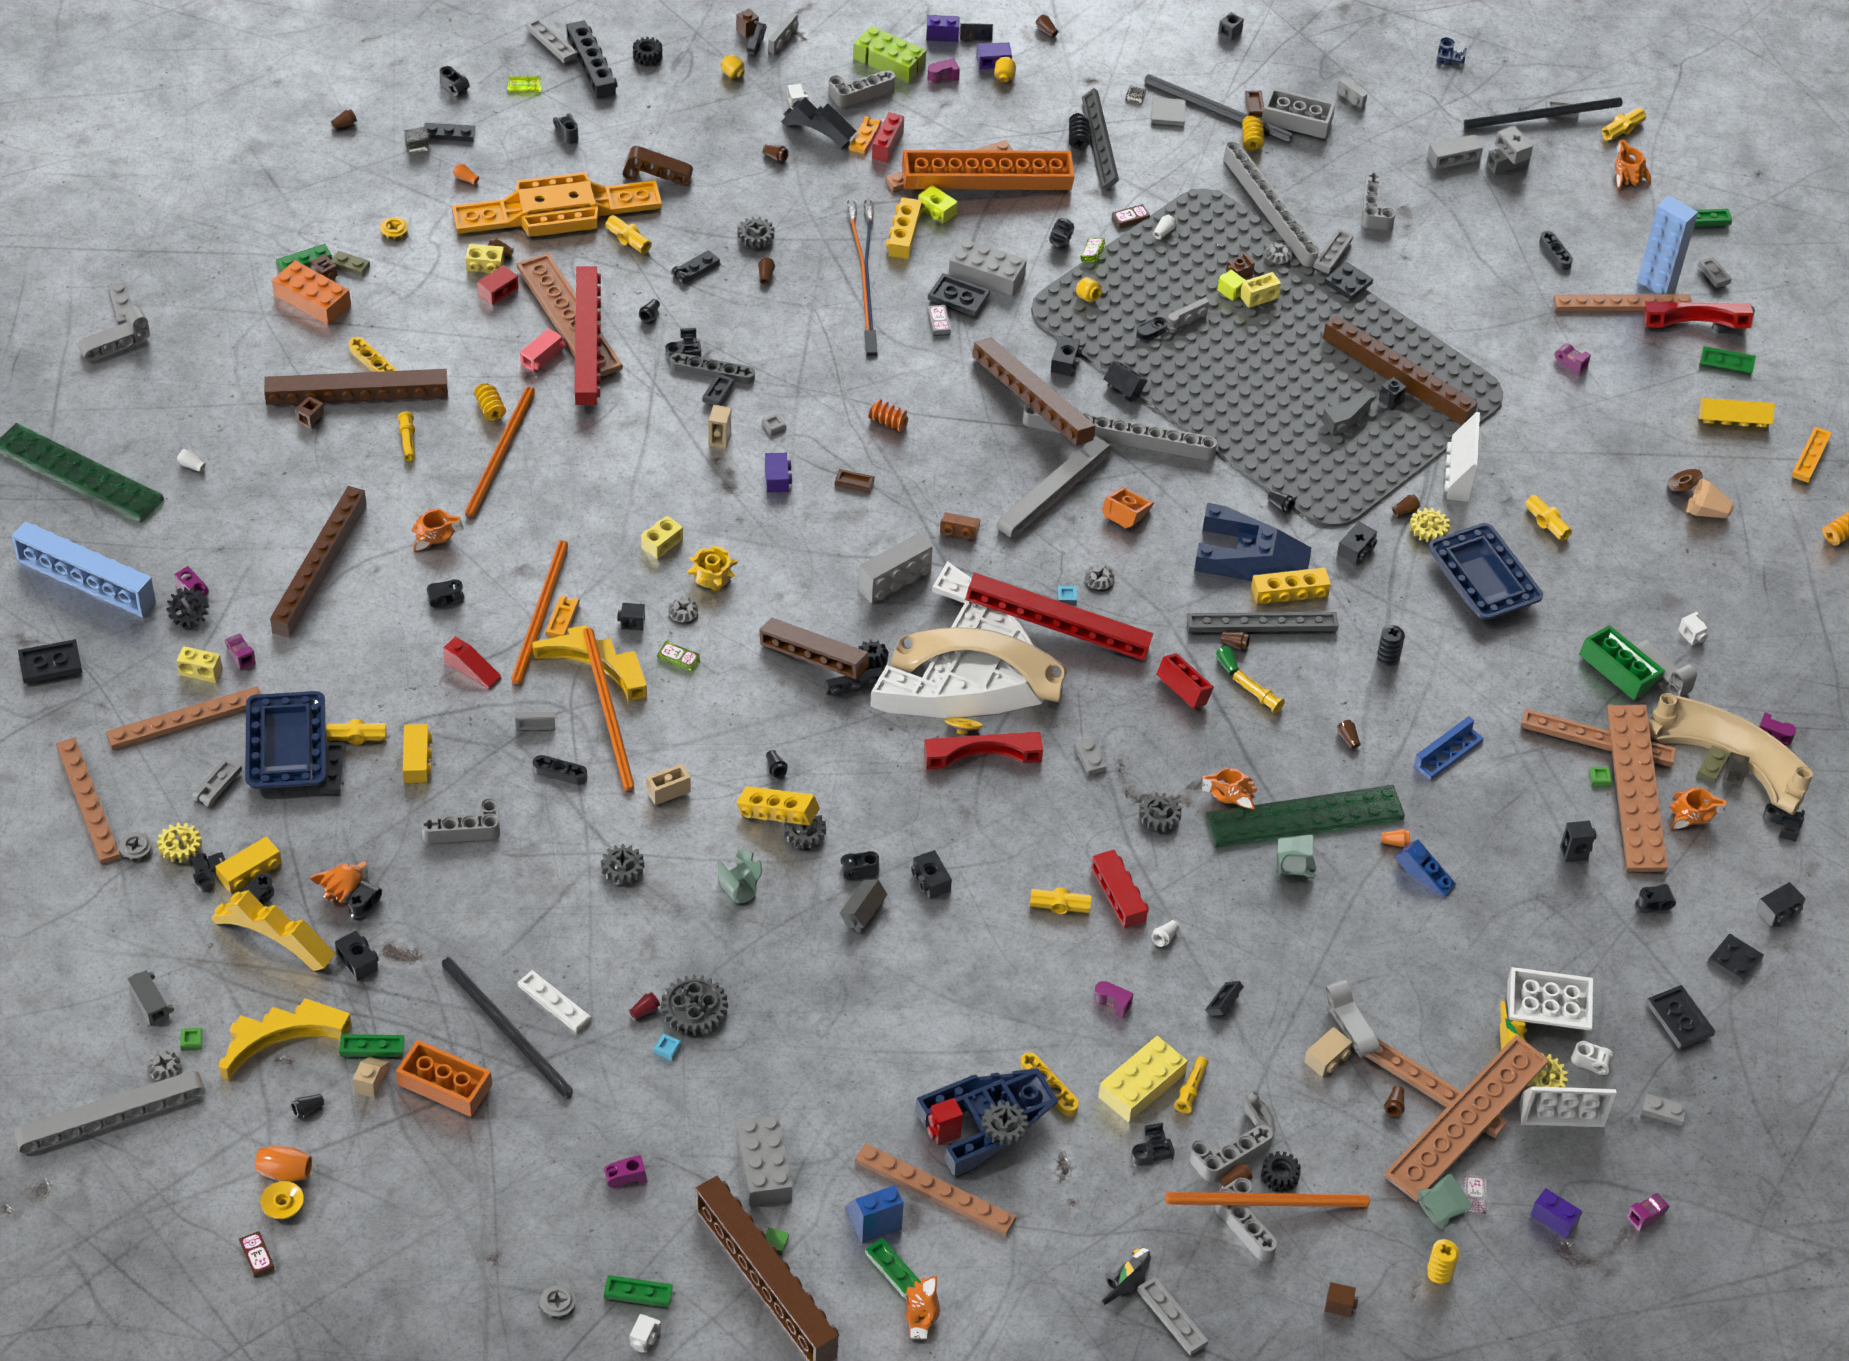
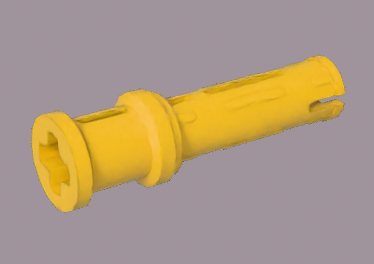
[398,411,416,462]
[1233,670,1285,714]
[1174,1056,1209,1114]

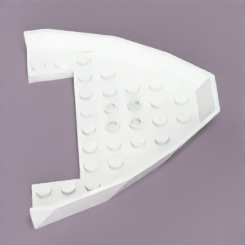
[870,561,1055,718]

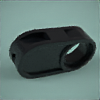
[1136,316,1168,341]

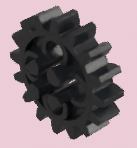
[166,587,209,629]

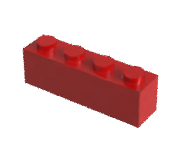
[1091,849,1149,928]

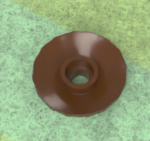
[1667,469,1703,491]

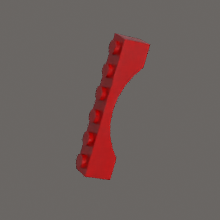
[1644,302,1753,328]
[924,732,1043,769]

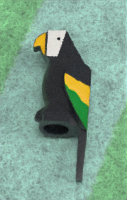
[1102,1248,1151,1305]

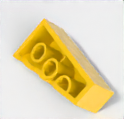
[1698,398,1775,428]

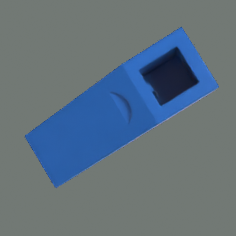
[1395,839,1456,897]

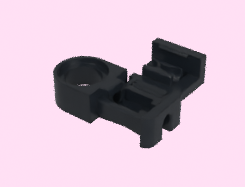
[747,21,767,55]
[665,328,701,359]
[1763,803,1805,841]
[188,852,225,892]
[1131,1122,1175,1166]

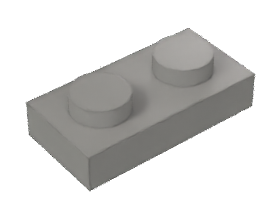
[1337,77,1367,109]
[1698,257,1732,288]
[1074,737,1107,776]
[1641,1093,1687,1126]

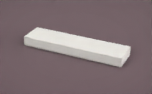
[518,970,591,1033]

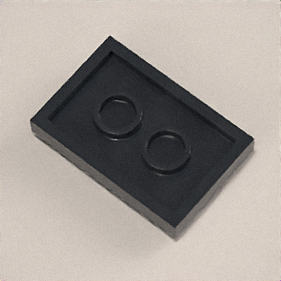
[928,273,990,316]
[18,639,83,684]
[1646,985,1715,1050]

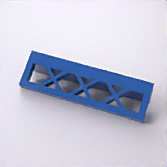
[1414,716,1484,780]

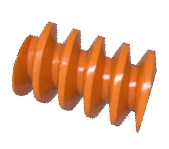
[868,399,909,432]

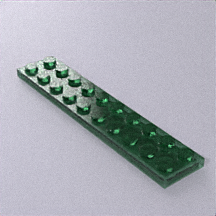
[0,423,164,523]
[1205,784,1405,848]

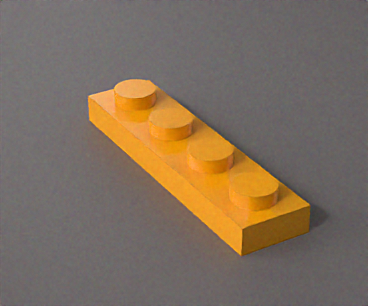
[1791,426,1832,483]

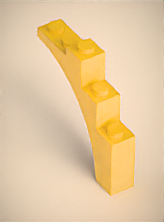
[532,625,647,701]
[211,890,336,971]
[218,998,352,1081]

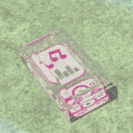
[1464,1172,1487,1214]

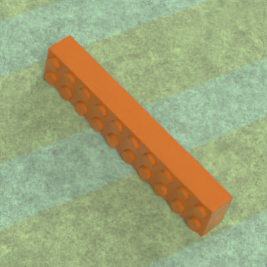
[901,150,1075,190]

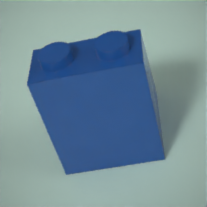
[845,1185,904,1243]

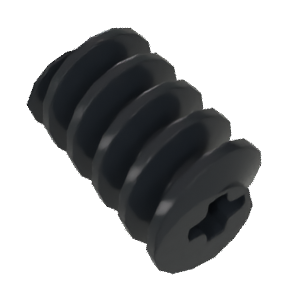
[1069,113,1090,149]
[1377,625,1405,666]

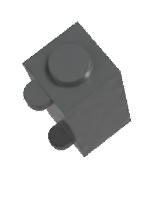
[1486,148,1532,174]
[839,880,888,932]
[127,970,174,1026]

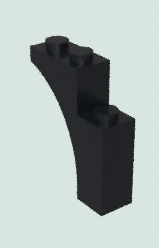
[781,97,857,148]

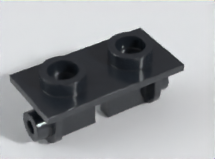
[960,23,993,40]

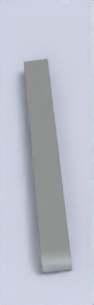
[1223,142,1319,267]
[1023,404,1217,460]

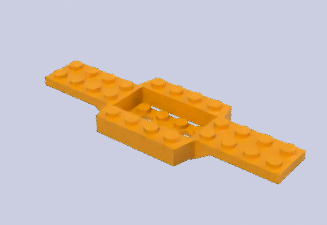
[452,172,662,237]

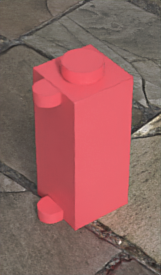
[520,328,566,372]

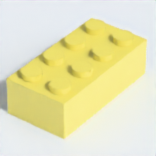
[1098,1035,1188,1123]

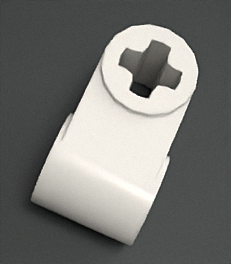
[1571,1041,1614,1075]

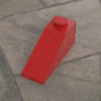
[443,636,501,689]

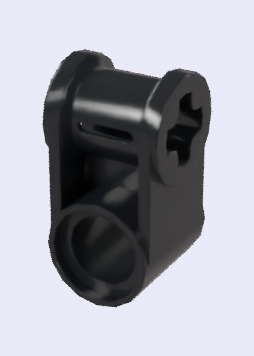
[439,66,470,96]
[553,113,579,144]
[426,579,464,608]
[840,851,879,880]
[241,873,274,905]
[347,881,382,920]
[1635,884,1676,913]

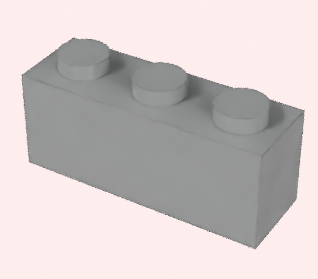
[1427,135,1483,169]

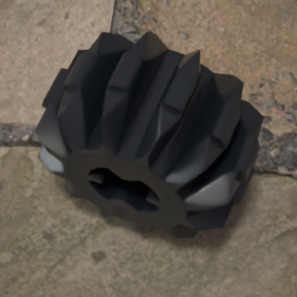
[1049,218,1075,248]
[858,639,889,671]

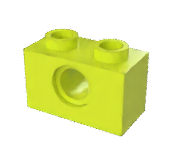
[918,185,958,224]

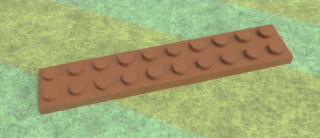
[516,253,623,377]
[1607,705,1668,872]
[1384,1035,1549,1203]

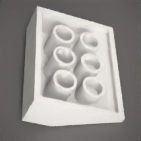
[1444,412,1480,502]
[1507,967,1593,1031]
[1519,1087,1616,1127]

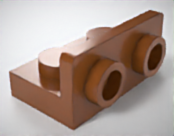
[940,512,981,540]

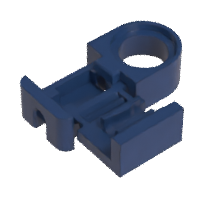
[1436,37,1467,65]

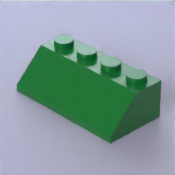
[1579,625,1665,700]

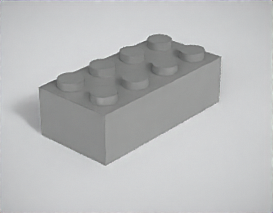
[1262,87,1336,139]
[948,239,1027,296]
[858,533,933,604]
[736,1115,792,1206]

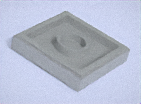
[1151,97,1186,126]

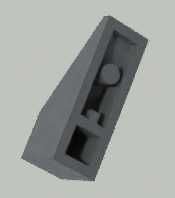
[1322,394,1373,436]

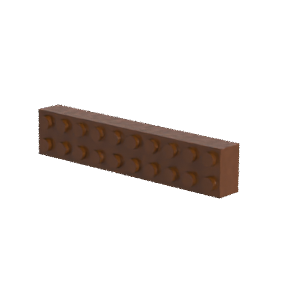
[695,1175,839,1361]

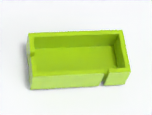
[853,26,927,83]

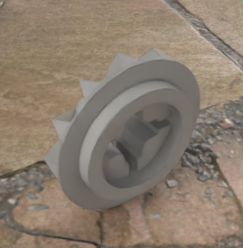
[1265,242,1292,264]
[1085,564,1115,590]
[668,597,698,622]
[119,832,151,861]
[147,1050,181,1081]
[540,1285,575,1318]

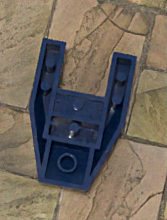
[1194,503,1312,581]
[915,1068,1058,1177]

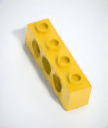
[886,197,922,259]
[1251,568,1331,605]
[736,786,820,826]

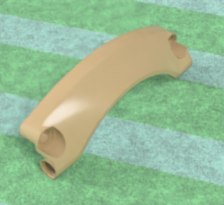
[890,627,1067,702]
[1648,693,1813,815]

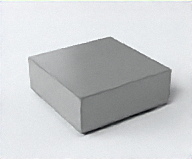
[762,413,786,435]

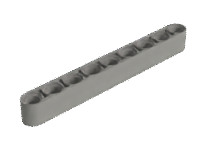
[996,436,1112,538]
[14,1071,206,1154]

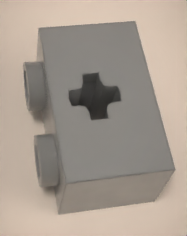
[1495,126,1533,164]

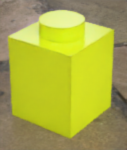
[1218,270,1246,301]

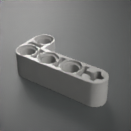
[828,70,895,108]
[1361,171,1396,230]
[78,306,150,361]
[1635,640,1697,697]
[421,798,500,844]
[1326,979,1380,1058]
[1189,1125,1273,1182]
[1215,1178,1277,1262]

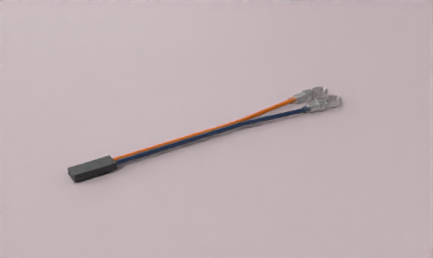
[846,198,878,356]

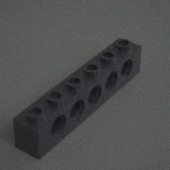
[566,20,618,99]

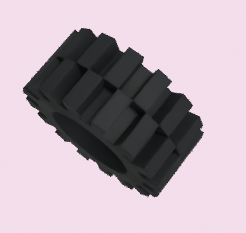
[633,37,662,66]
[1261,1151,1301,1193]

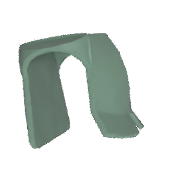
[1277,835,1316,878]
[717,849,762,904]
[1417,1174,1472,1229]

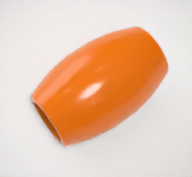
[255,1146,312,1182]

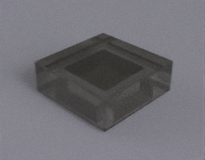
[1125,85,1146,104]

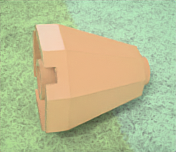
[1686,479,1734,518]

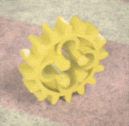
[1410,508,1450,542]
[157,823,202,863]
[1528,1053,1568,1088]

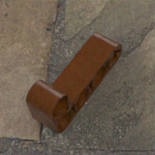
[622,146,693,186]

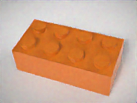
[272,261,351,325]
[396,1039,492,1117]

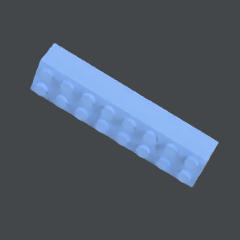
[12,521,156,617]

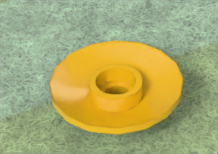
[945,717,983,734]
[260,1181,304,1219]

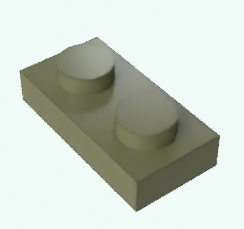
[331,251,370,277]
[1697,745,1730,784]

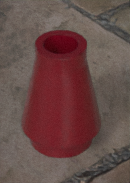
[629,992,660,1020]

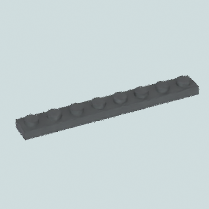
[1081,88,1119,190]
[1187,612,1339,632]

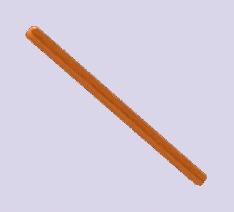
[465,386,535,518]
[511,540,568,685]
[583,628,634,791]
[1165,1192,1370,1207]

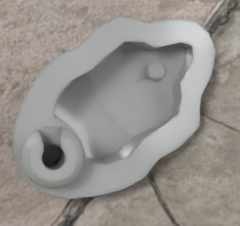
[1243,1091,1275,1133]

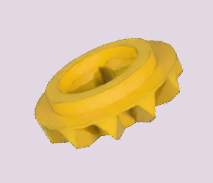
[380,217,408,239]

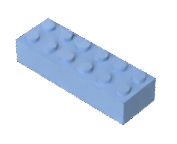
[1637,196,1698,294]

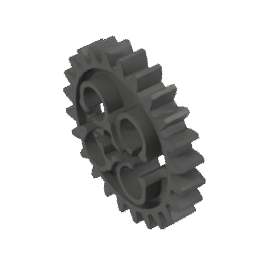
[661,975,728,1036]

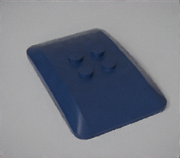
[1429,523,1543,620]
[245,691,326,789]

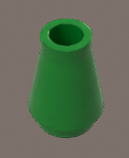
[1216,646,1239,675]

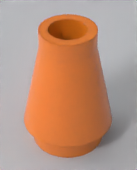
[453,163,479,185]
[1382,828,1410,848]

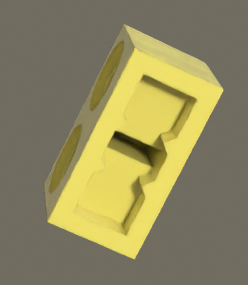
[466,244,505,273]
[1240,272,1281,308]
[641,516,683,559]
[176,646,223,683]

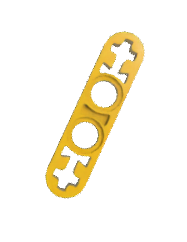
[349,337,397,372]
[1020,1052,1079,1116]

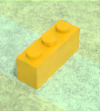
[403,724,433,783]
[215,836,282,893]

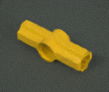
[1601,108,1646,141]
[605,215,652,254]
[1525,494,1573,541]
[326,719,387,745]
[1030,887,1092,914]

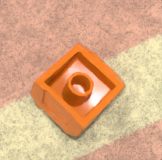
[1102,487,1154,529]

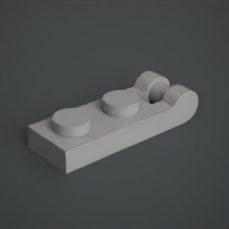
[1167,298,1209,333]
[192,757,242,808]

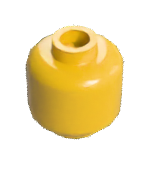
[720,54,745,79]
[994,57,1016,83]
[1076,277,1102,303]

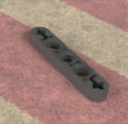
[670,353,755,384]

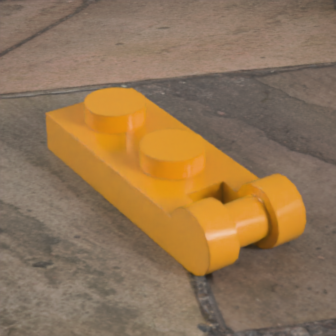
[849,116,882,155]
[545,595,580,638]

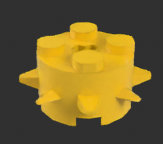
[687,546,738,591]

